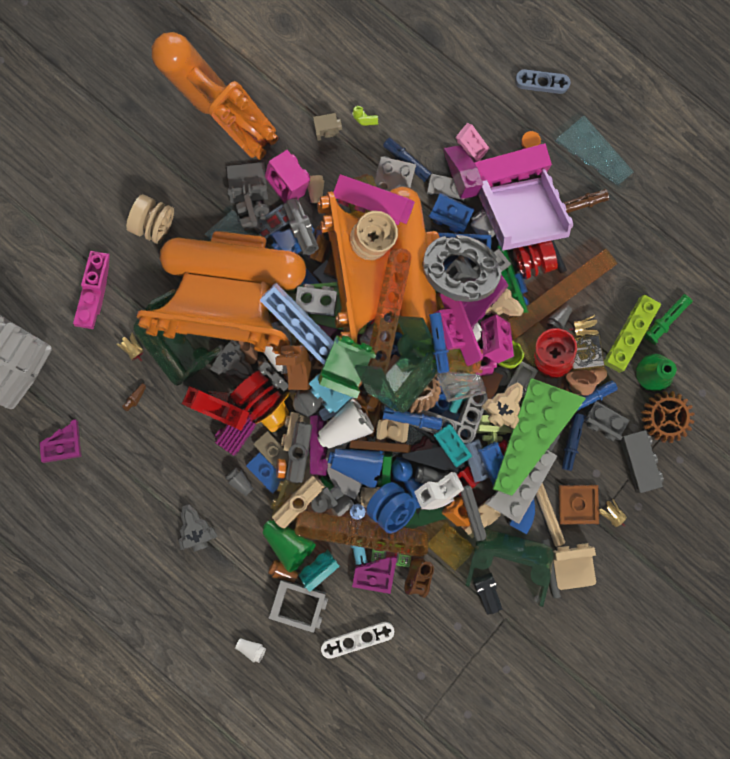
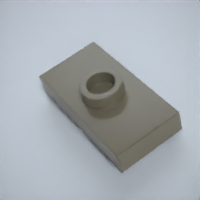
[254,431,289,468]

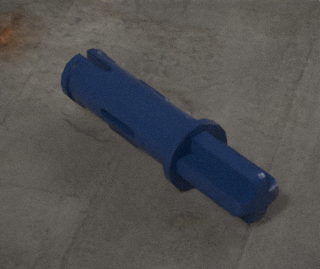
[383,138,432,182]
[562,414,585,471]

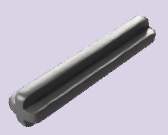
[461,486,486,541]

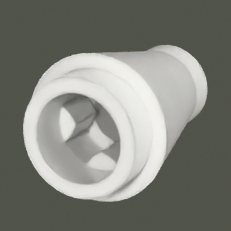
[235,638,266,663]

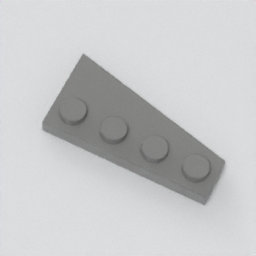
[484,450,557,524]

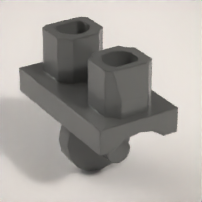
[236,194,269,233]
[311,486,343,513]

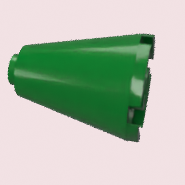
[636,354,677,392]
[262,520,316,573]

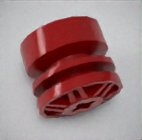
[513,241,558,280]
[534,328,577,378]
[230,370,282,421]

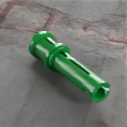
[644,294,693,345]

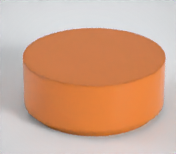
[521,131,541,149]
[276,459,286,479]

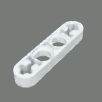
[321,622,394,658]

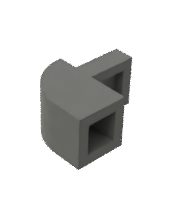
[445,255,479,283]

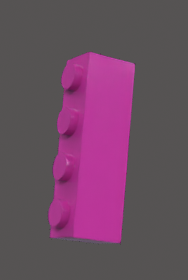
[474,143,552,188]
[333,174,415,225]

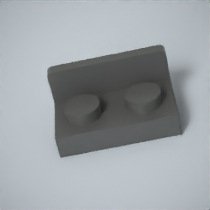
[584,401,630,442]

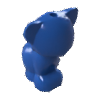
[391,457,424,509]

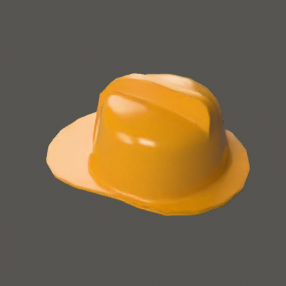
[255,391,289,432]

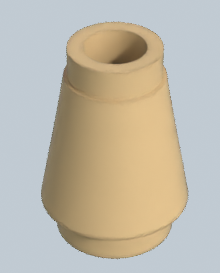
[308,175,325,203]

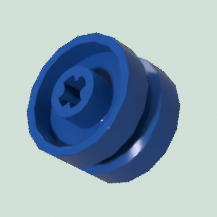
[367,482,417,533]

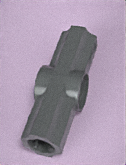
[283,198,319,255]
[286,421,313,483]

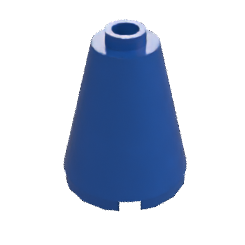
[327,449,383,489]

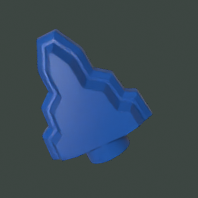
[270,227,315,254]

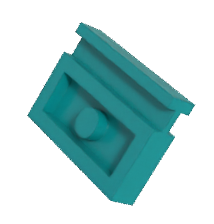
[299,550,340,592]

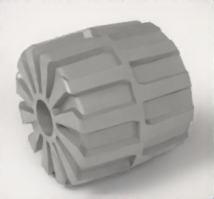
[0,315,52,409]

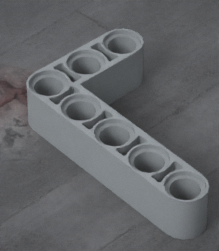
[381,389,488,443]

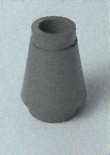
[546,304,572,329]
[415,465,445,484]
[225,467,253,496]

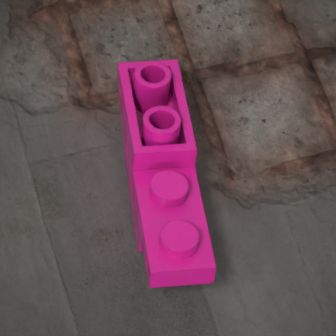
[73,251,110,329]

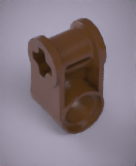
[404,558,434,598]

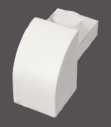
[414,472,464,510]

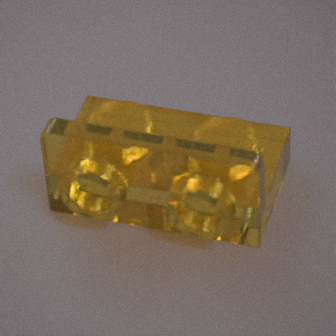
[270,479,304,521]

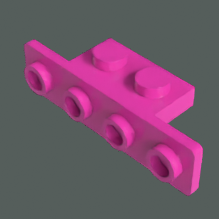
[435,294,483,366]

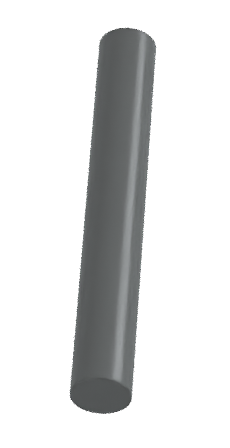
[542,539,561,598]

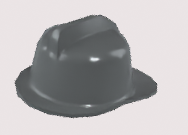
[288,379,325,417]

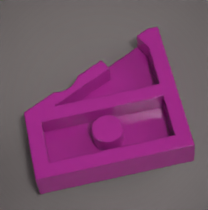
[40,420,82,463]
[352,556,397,594]

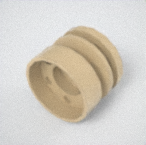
[126,194,174,244]
[350,211,398,260]

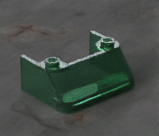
[133,289,221,386]
[354,316,438,413]
[465,529,553,607]

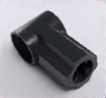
[473,572,503,615]

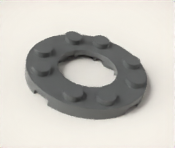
[422,235,501,302]

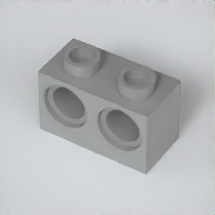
[296,284,337,317]

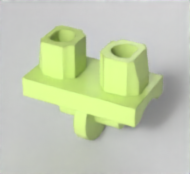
[476,415,512,445]

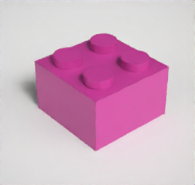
[265,150,310,204]

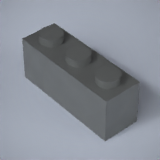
[620,430,664,493]

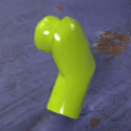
[352,106,378,126]

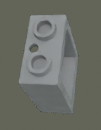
[269,580,328,633]

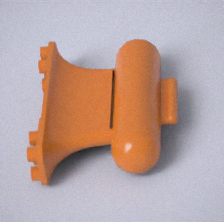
[152,32,279,160]
[317,187,445,344]
[137,231,306,355]

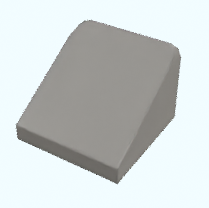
[333,494,354,517]

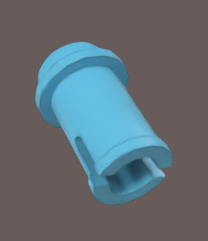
[350,539,368,565]

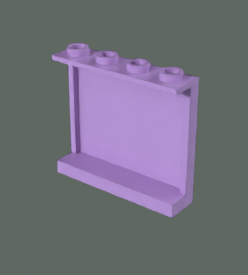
[478,169,573,251]

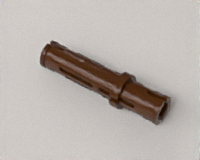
[563,189,609,213]

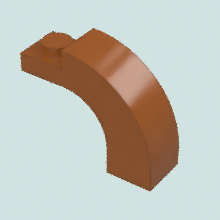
[275,345,312,390]

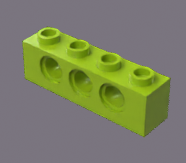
[603,295,661,373]

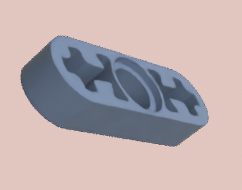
[515,70,571,94]

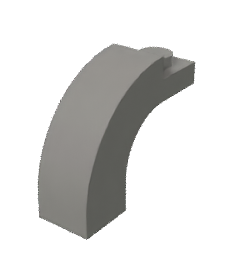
[326,442,362,499]

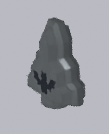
[211,340,255,379]
[178,504,218,552]

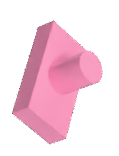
[455,123,490,162]

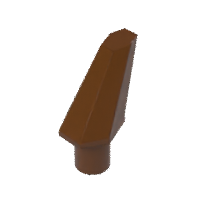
[122,383,146,411]

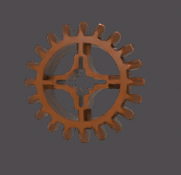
[641,391,695,443]

